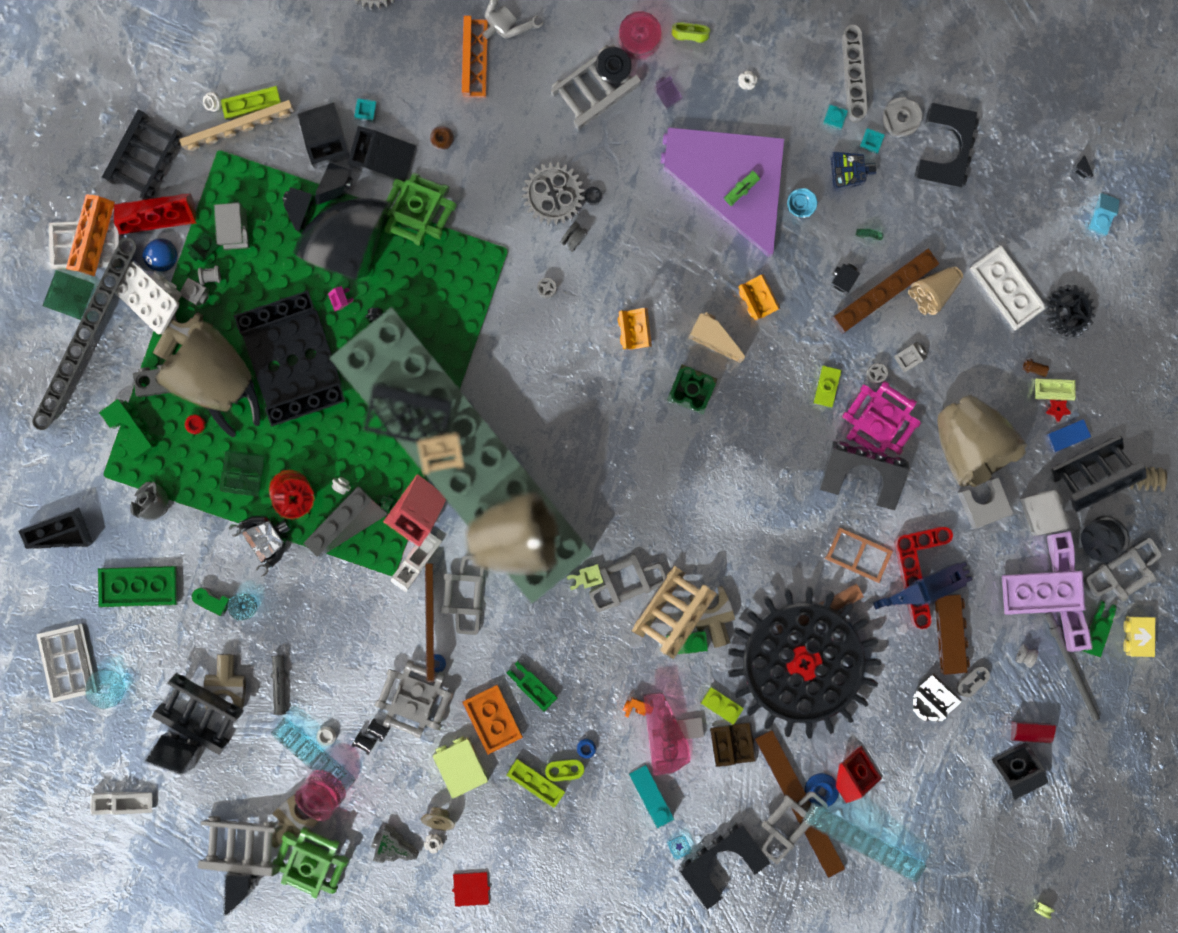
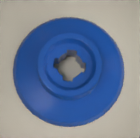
[804,773,839,808]

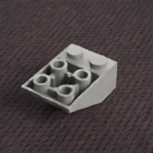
[1020,490,1069,536]

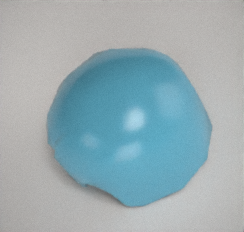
[787,188,818,217]

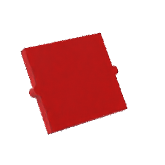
[452,872,490,907]

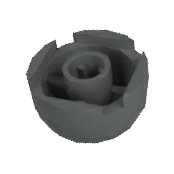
[130,482,168,521]

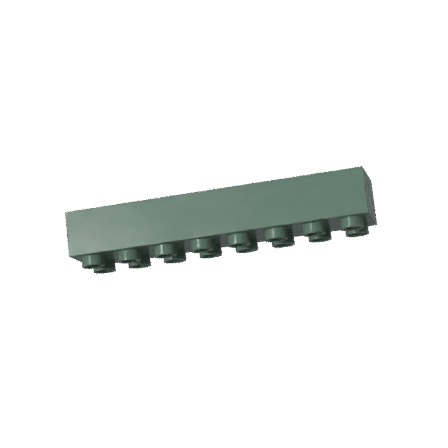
[330,308,593,603]

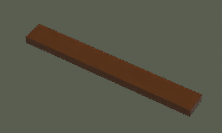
[754,729,845,878]

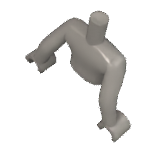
[482,0,543,39]

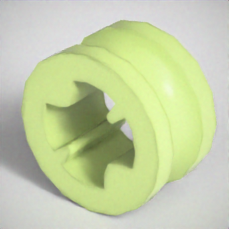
[1034,902,1055,919]

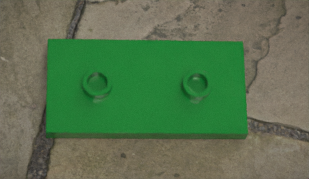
[98,566,178,607]

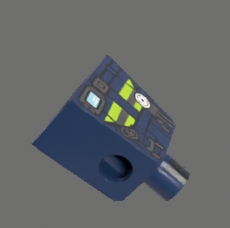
[830,152,876,192]

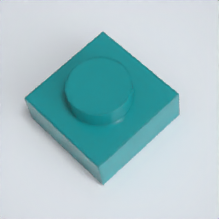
[354,98,377,122]
[823,105,848,130]
[859,128,885,154]

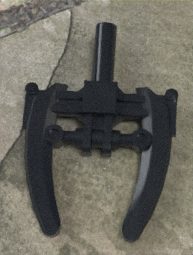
[207,380,261,437]

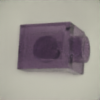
[654,76,683,110]

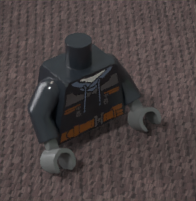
[228,515,292,577]

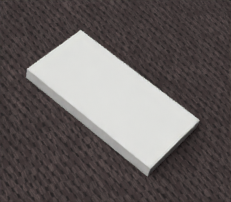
[969,245,1046,331]

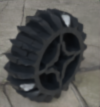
[1043,285,1096,337]

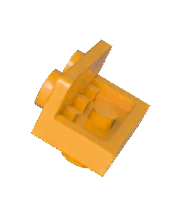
[738,274,781,320]
[618,308,652,350]

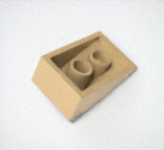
[689,312,745,363]

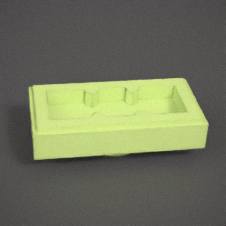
[1035,378,1076,401]

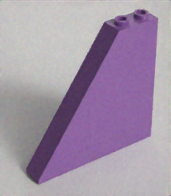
[661,128,784,257]

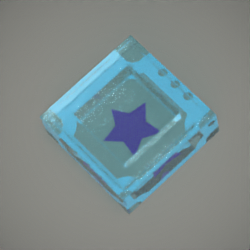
[667,834,693,861]

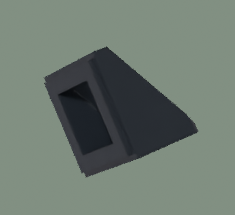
[1071,155,1093,181]

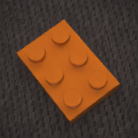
[462,684,523,755]

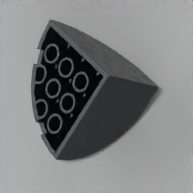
[293,198,391,280]

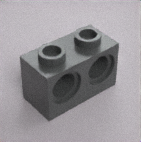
[133,365,171,397]

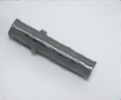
[270,655,286,715]

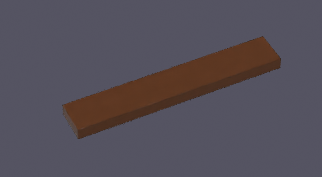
[425,563,435,683]

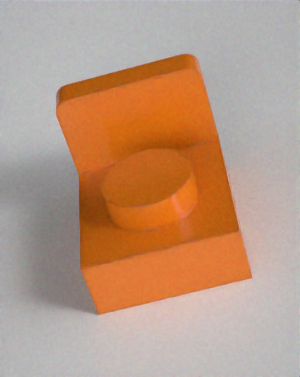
[622,697,654,718]

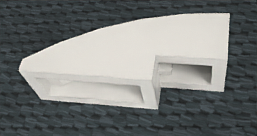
[391,533,442,592]
[90,792,152,815]

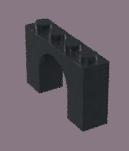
[913,103,979,191]
[820,441,910,510]
[678,822,771,910]

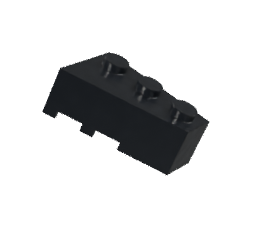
[18,507,93,549]

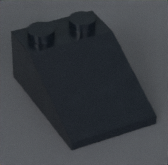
[144,731,202,775]

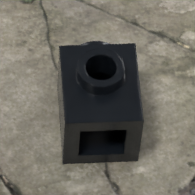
[829,263,860,295]

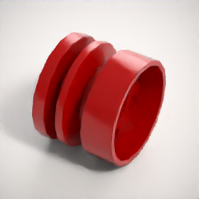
[269,470,314,519]

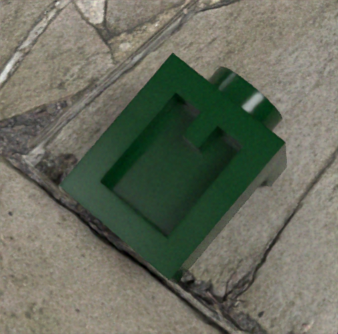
[186,232,220,263]

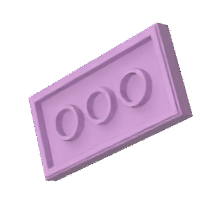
[1002,571,1085,615]

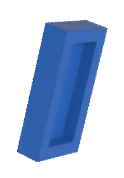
[1046,419,1091,452]

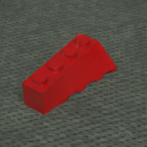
[114,193,196,234]

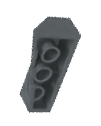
[303,487,388,557]

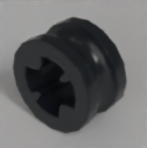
[585,187,602,205]

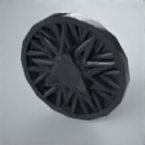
[595,47,632,84]

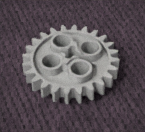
[522,162,585,226]

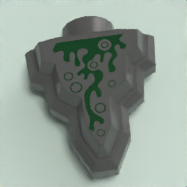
[371,823,419,863]

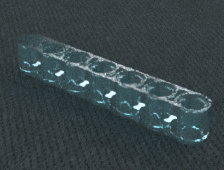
[803,803,927,883]

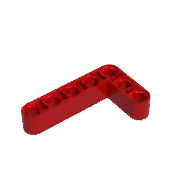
[894,527,953,629]

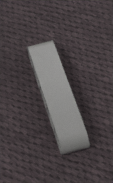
[842,25,867,123]

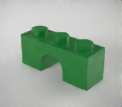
[99,399,156,461]

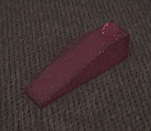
[643,692,690,776]

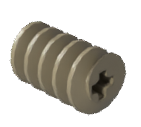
[1125,467,1167,492]

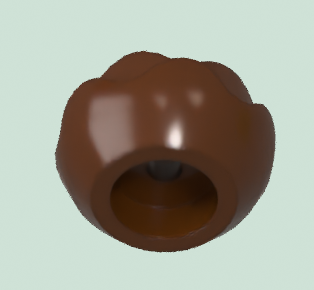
[430,126,454,150]

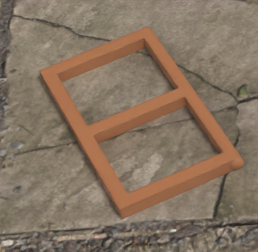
[825,527,893,583]

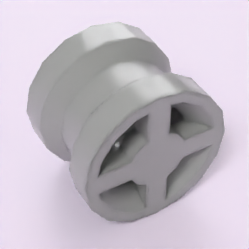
[537,278,557,299]
[866,363,888,384]
[1015,644,1039,668]

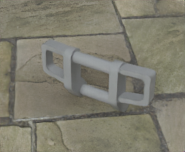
[1084,538,1161,601]
[589,553,666,612]
[441,556,485,635]
[761,791,828,864]

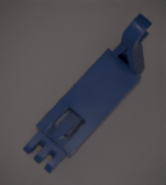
[873,562,973,610]

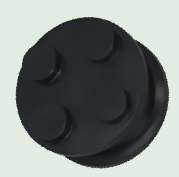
[1081,515,1130,563]

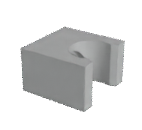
[215,203,249,250]
[957,478,1013,528]

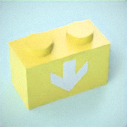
[1123,616,1155,657]

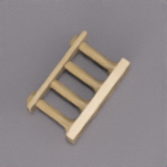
[632,566,717,659]

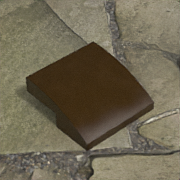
[710,722,757,767]

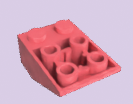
[383,474,446,547]

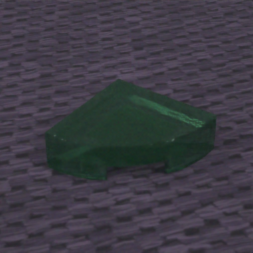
[856,229,884,241]

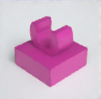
[328,286,353,311]

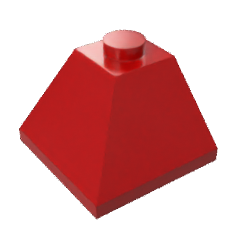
[836,746,882,804]

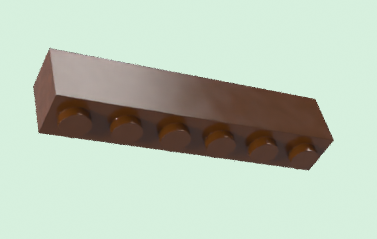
[831,248,940,334]

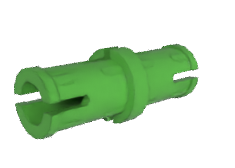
[723,171,760,206]

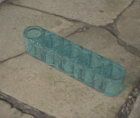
[271,718,356,795]

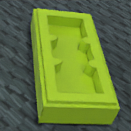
[813,366,841,408]

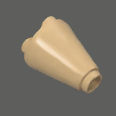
[908,266,963,315]

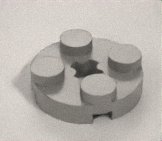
[882,97,922,137]

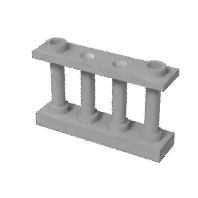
[551,44,641,130]
[198,816,282,876]

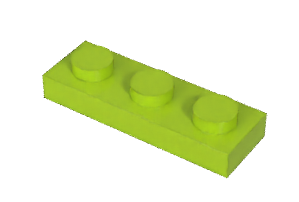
[220,86,281,120]
[506,758,565,808]

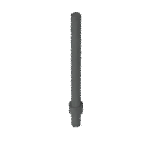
[1044,612,1100,721]

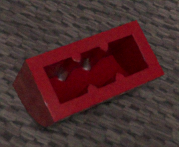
[1011,721,1056,743]

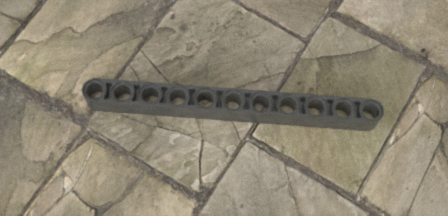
[32,238,137,430]

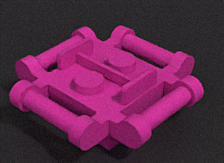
[842,380,921,455]

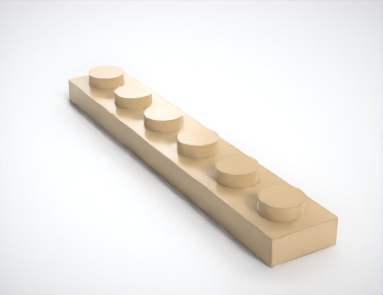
[179,100,295,151]

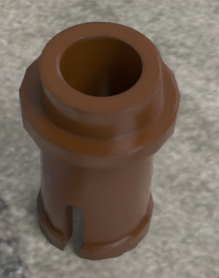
[1022,358,1049,377]

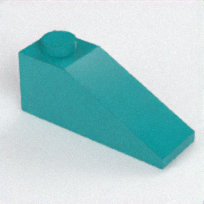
[629,765,675,829]

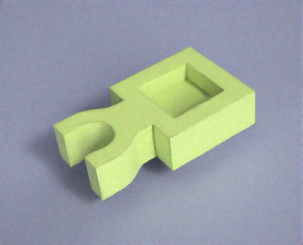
[567,564,603,590]

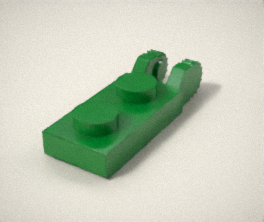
[1081,600,1117,658]
[506,661,558,712]

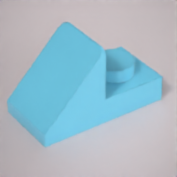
[1087,193,1119,236]

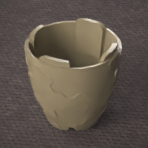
[156,321,252,411]
[937,395,1027,487]
[466,492,558,574]

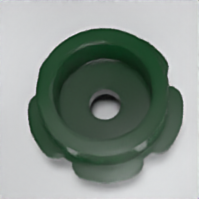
[379,494,396,512]

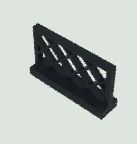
[363,383,453,443]

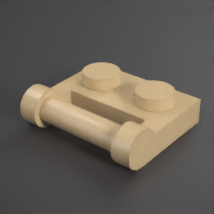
[417,433,464,475]

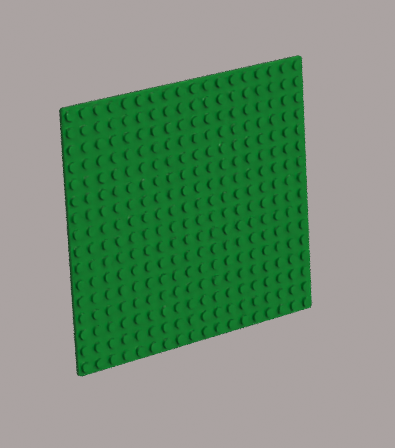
[103,150,508,576]

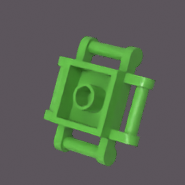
[385,172,457,246]
[272,826,349,899]

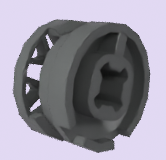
[560,222,588,252]

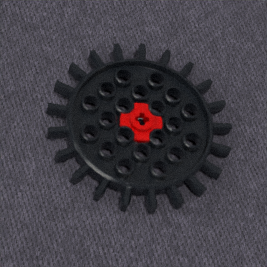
[728,586,881,739]

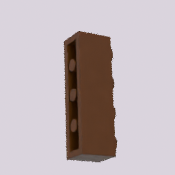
[934,594,970,675]

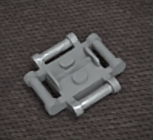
[374,660,454,740]

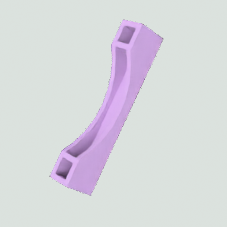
[1047,532,1092,652]

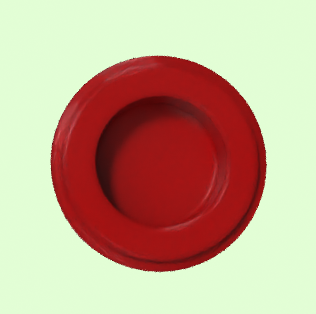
[185,415,206,434]

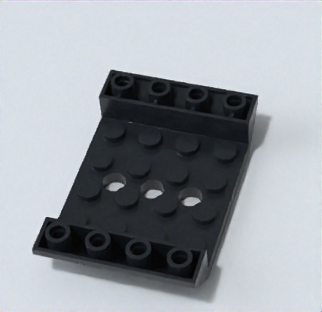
[234,290,346,427]

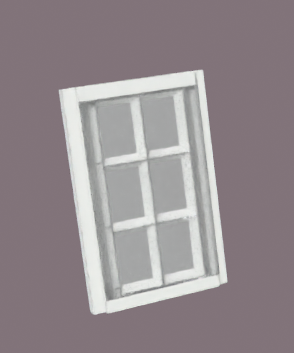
[49,220,121,269]
[36,624,98,703]

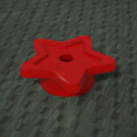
[1045,399,1071,422]

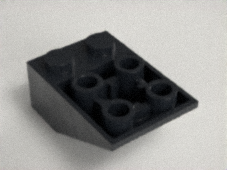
[297,102,350,169]
[347,126,416,182]

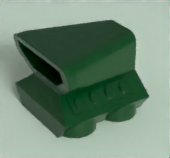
[667,364,718,415]

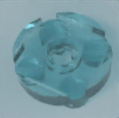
[85,669,125,709]

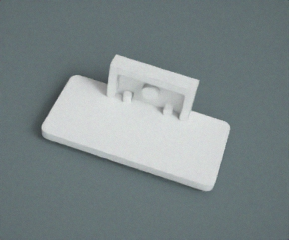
[115,261,182,334]

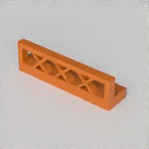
[462,16,488,97]
[66,194,115,276]

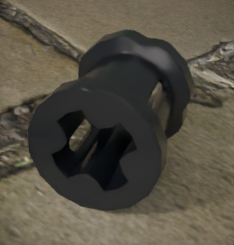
[365,718,390,743]
[351,731,377,755]

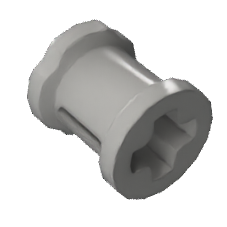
[198,266,221,285]

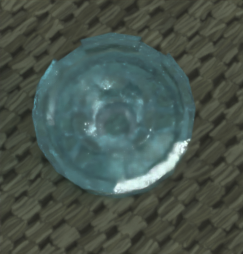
[228,593,258,621]

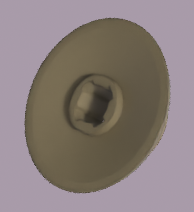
[421,808,455,831]

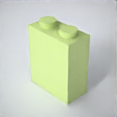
[433,736,489,799]

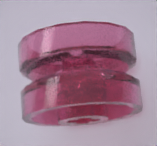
[619,11,661,60]
[294,770,346,821]

